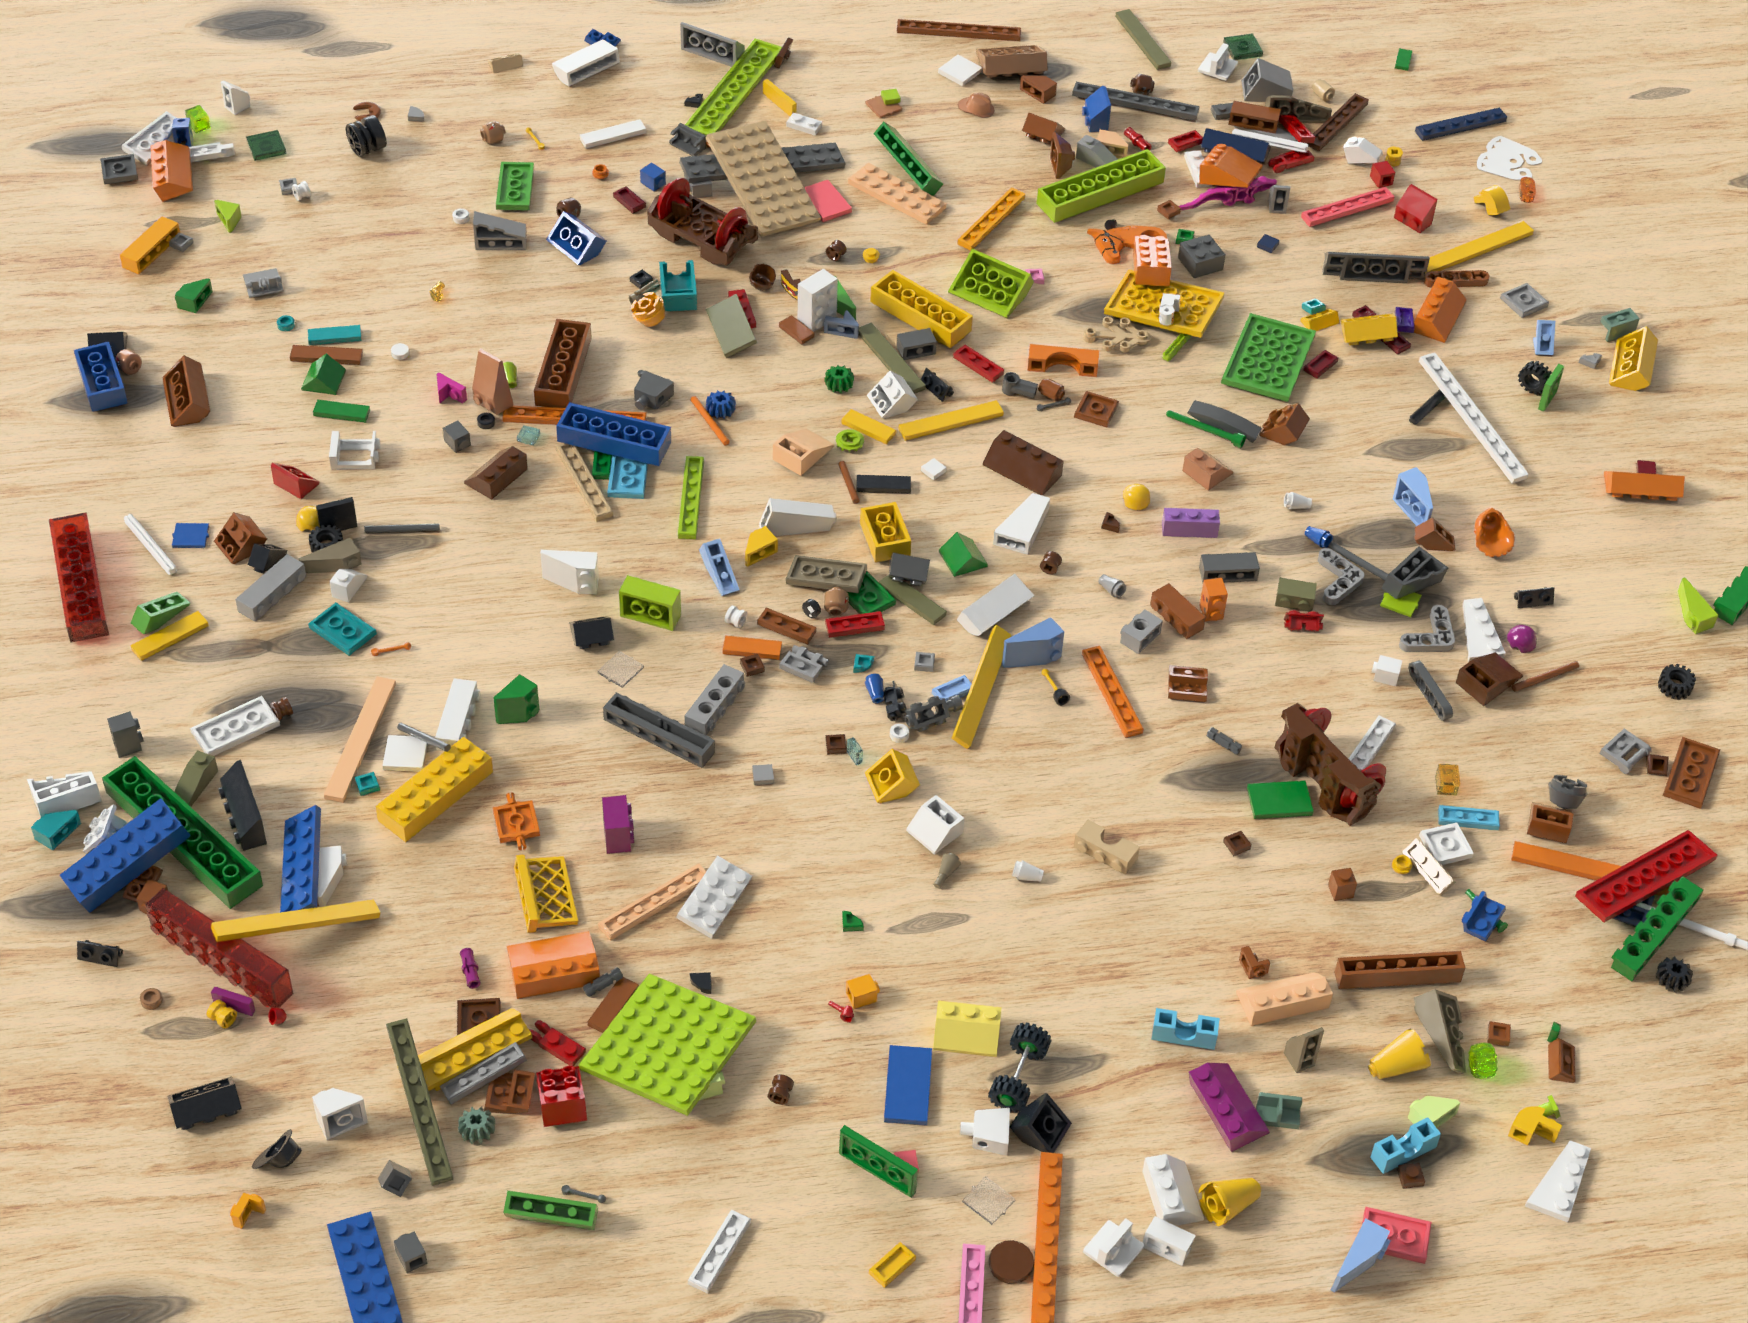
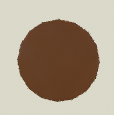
[989,1240,1034,1284]

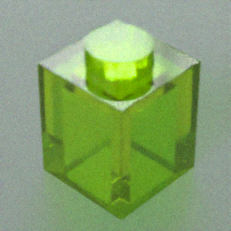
[185,105,211,133]

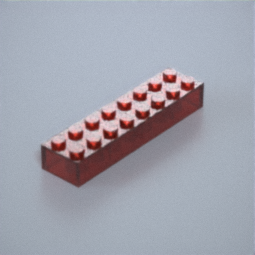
[49,512,109,643]
[145,888,294,1008]

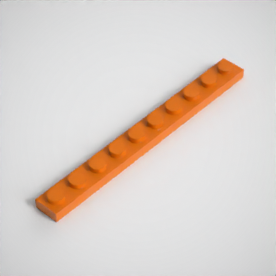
[1031,1152,1063,1323]

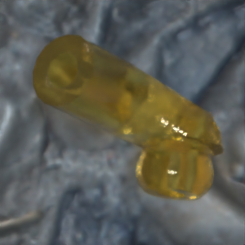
[429,281,445,302]

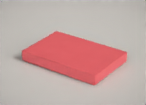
[804,180,852,222]
[1362,1206,1432,1264]

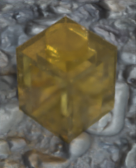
[1435,764,1460,796]

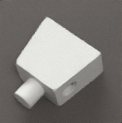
[960,1108,1010,1155]

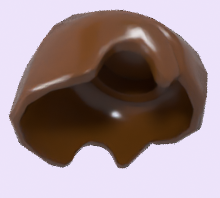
[749,263,776,291]

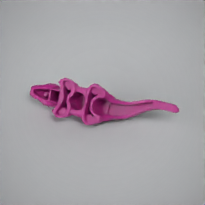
[1179,176,1277,210]

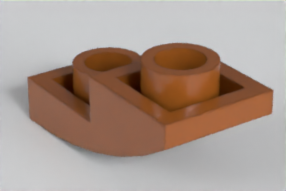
[122,865,163,902]

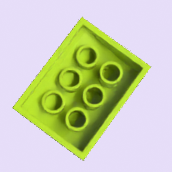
[948,249,1034,318]

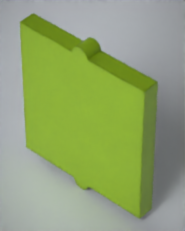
[1380,593,1422,617]

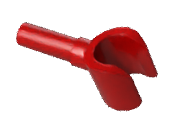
[828,1001,854,1023]

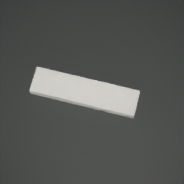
[580,119,646,149]
[1348,715,1396,770]
[688,1210,751,1294]

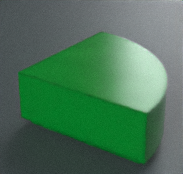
[842,911,864,932]
[1547,1022,1561,1043]

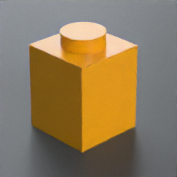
[846,974,880,1009]

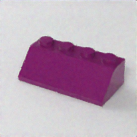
[1188,1062,1270,1152]

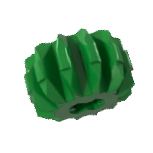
[824,365,854,393]

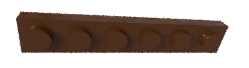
[1307,93,1369,151]

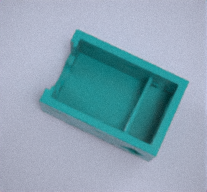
[659,260,697,311]

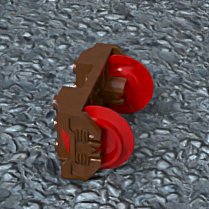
[647,178,758,266]
[1274,703,1386,826]

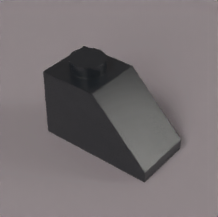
[248,544,288,573]

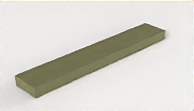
[1115,9,1171,70]
[858,323,925,394]

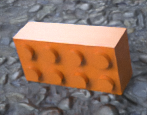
[1133,235,1172,286]

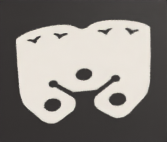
[1477,136,1542,180]

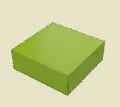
[881,89,901,105]

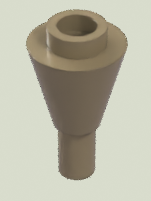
[933,853,961,889]

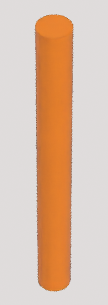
[690,396,730,446]

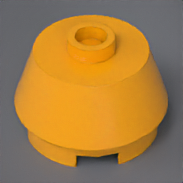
[631,292,665,327]

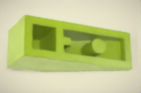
[1678,577,1718,634]

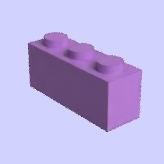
[1162,508,1220,538]

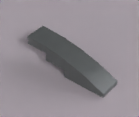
[1187,400,1262,443]

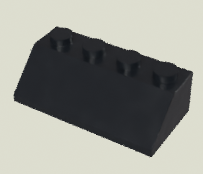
[218,760,267,851]

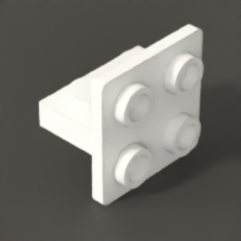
[1198,43,1238,81]
[83,804,127,854]
[1083,1218,1144,1277]

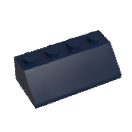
[1201,128,1271,164]

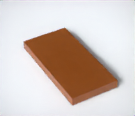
[1662,737,1721,809]

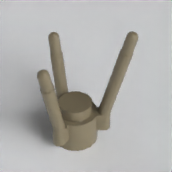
[629,279,660,305]

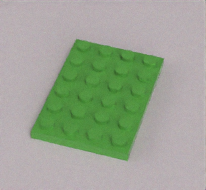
[1221,313,1316,402]

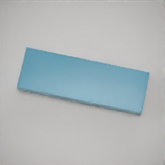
[1438,805,1500,830]

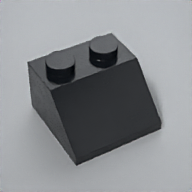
[569,616,614,649]

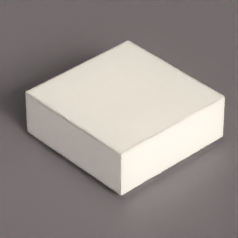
[921,458,947,480]

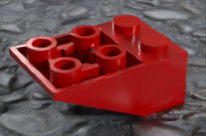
[536,1066,587,1127]

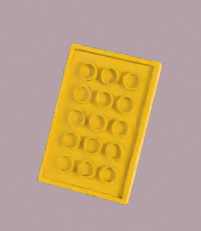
[1104,270,1224,338]

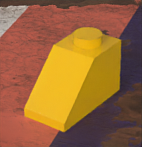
[745,526,778,567]

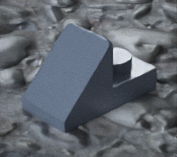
[824,310,859,339]

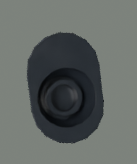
[252,1129,302,1169]

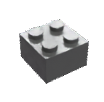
[1178,234,1226,278]

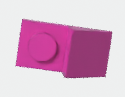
[436,372,467,404]

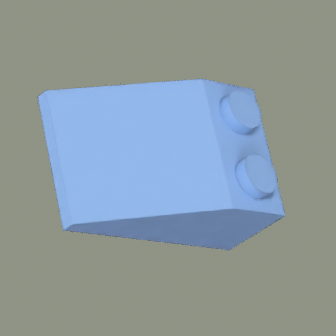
[1393,467,1433,526]
[1331,1218,1391,1292]

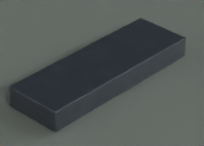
[856,475,911,494]

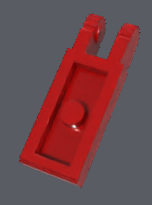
[1268,150,1315,174]
[529,1020,586,1066]

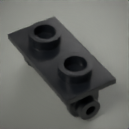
[921,368,954,402]
[1514,587,1555,608]
[883,681,907,721]
[77,940,123,967]

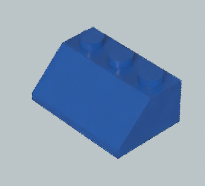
[546,211,607,265]

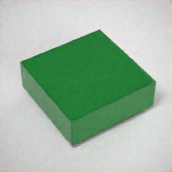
[1175,229,1195,244]

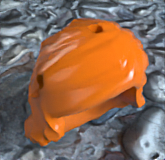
[1474,508,1515,558]

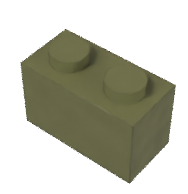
[1275,577,1317,612]

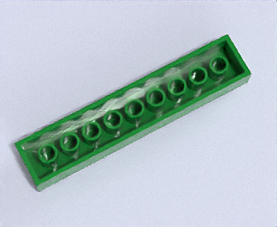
[102,756,263,909]

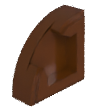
[1101,512,1120,533]

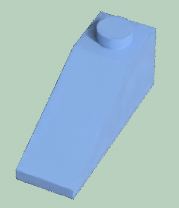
[699,538,740,596]

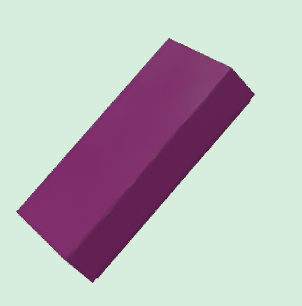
[211,986,255,1017]

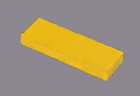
[763,79,797,116]
[841,409,896,445]

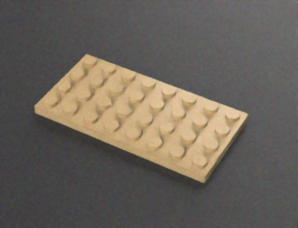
[706,121,821,237]

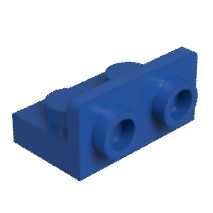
[1462,891,1506,942]

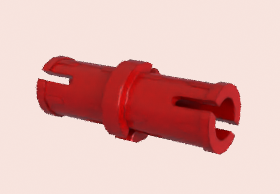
[1124,127,1152,151]

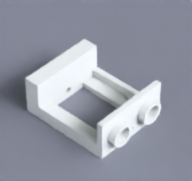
[329,431,380,470]

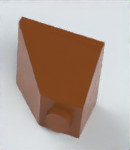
[1050,132,1075,179]

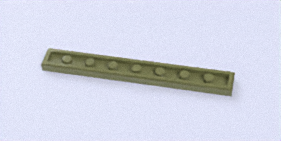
[386,1018,453,1186]

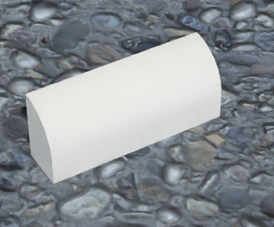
[552,40,620,86]
[957,574,1034,636]

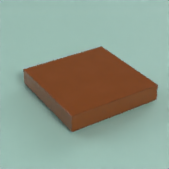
[1074,391,1119,428]

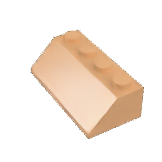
[1236,972,1333,1026]

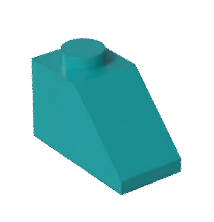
[31,810,81,851]

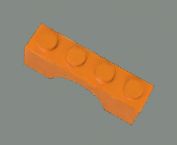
[1027,344,1099,377]

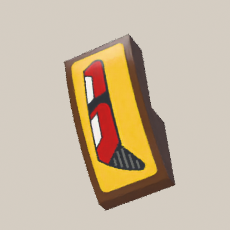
[781,269,801,301]

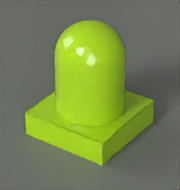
[1538,1095,1561,1118]

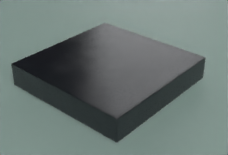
[316,497,358,531]

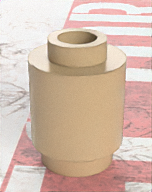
[1312,79,1335,102]

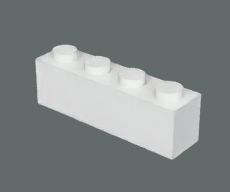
[435,678,480,751]

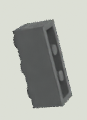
[1199,552,1260,583]

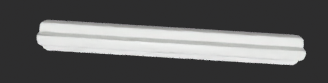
[1232,129,1308,153]
[124,514,177,575]

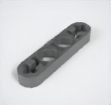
[1408,660,1453,721]

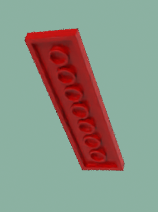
[1575,830,1718,923]

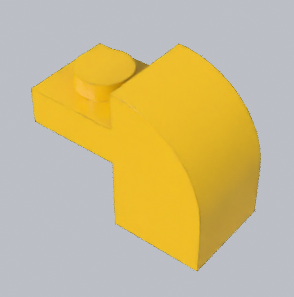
[1474,185,1511,215]
[1508,1106,1562,1146]

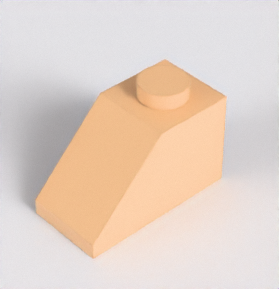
[1097,129,1129,158]

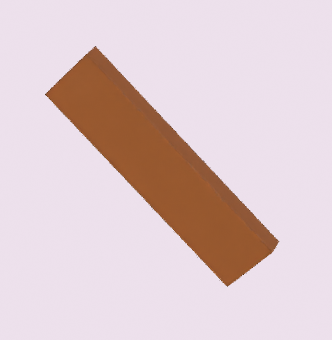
[290,345,363,365]

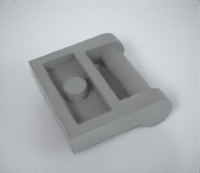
[1600,728,1652,774]

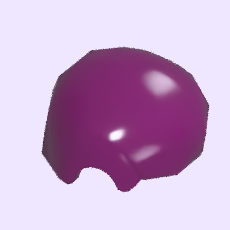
[1507,625,1537,653]

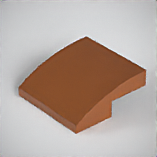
[1168,665,1208,702]
[484,1069,535,1114]

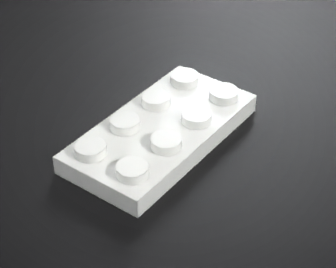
[676,855,752,939]

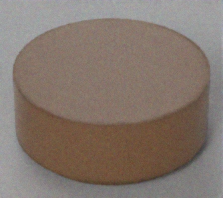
[140,988,162,1010]

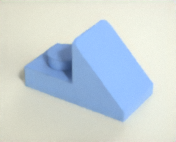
[1533,320,1556,355]

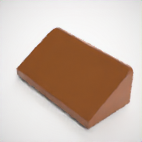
[1548,1038,1576,1083]

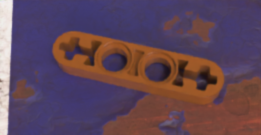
[1424,270,1490,288]

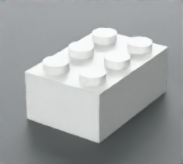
[797,269,838,332]

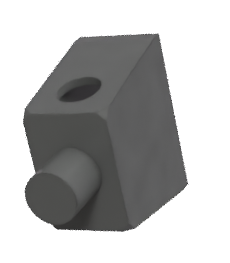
[634,370,674,410]

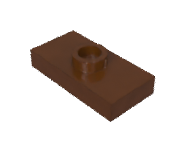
[774,37,794,69]

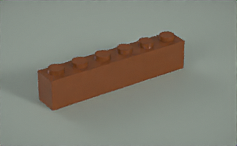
[1334,951,1466,989]

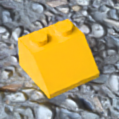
[865,749,920,803]

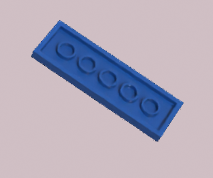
[280,805,321,913]
[327,1211,403,1323]

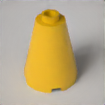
[1368,1028,1431,1079]
[1199,1178,1261,1226]

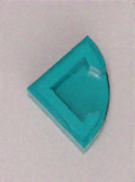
[853,654,875,673]

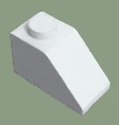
[221,81,250,115]
[1343,137,1383,164]
[329,569,367,603]

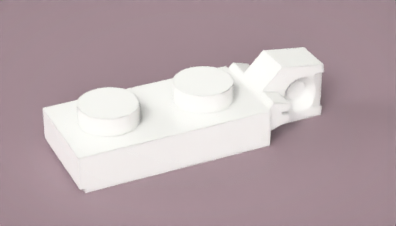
[189,142,235,162]

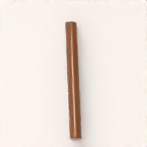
[1512,661,1579,692]

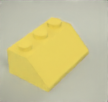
[933,1000,1002,1057]

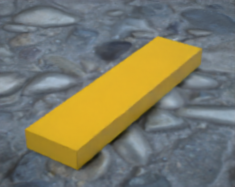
[130,611,209,661]

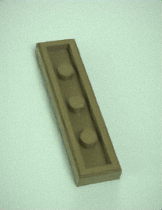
[879,575,947,625]

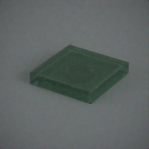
[1223,33,1263,60]
[246,130,286,161]

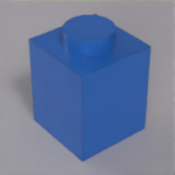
[640,163,666,191]

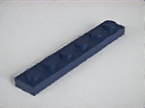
[1415,107,1507,141]

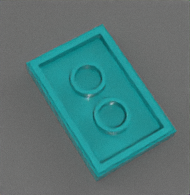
[308,602,377,656]

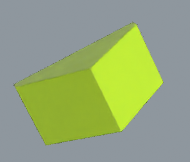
[214,200,242,233]

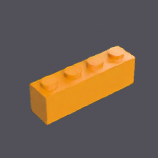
[120,216,180,275]

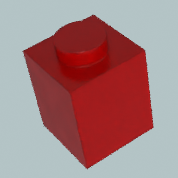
[1370,161,1396,188]

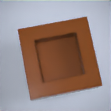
[1157,200,1181,219]
[1487,1021,1511,1046]

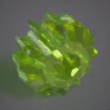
[1468,1042,1498,1079]

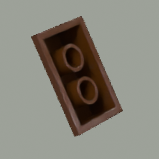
[464,446,528,500]

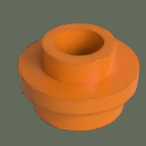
[592,164,609,179]

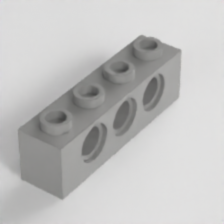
[684,664,745,735]

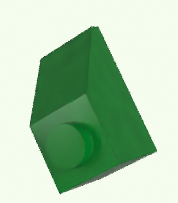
[175,278,213,313]

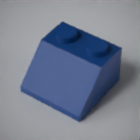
[1082,86,1111,132]

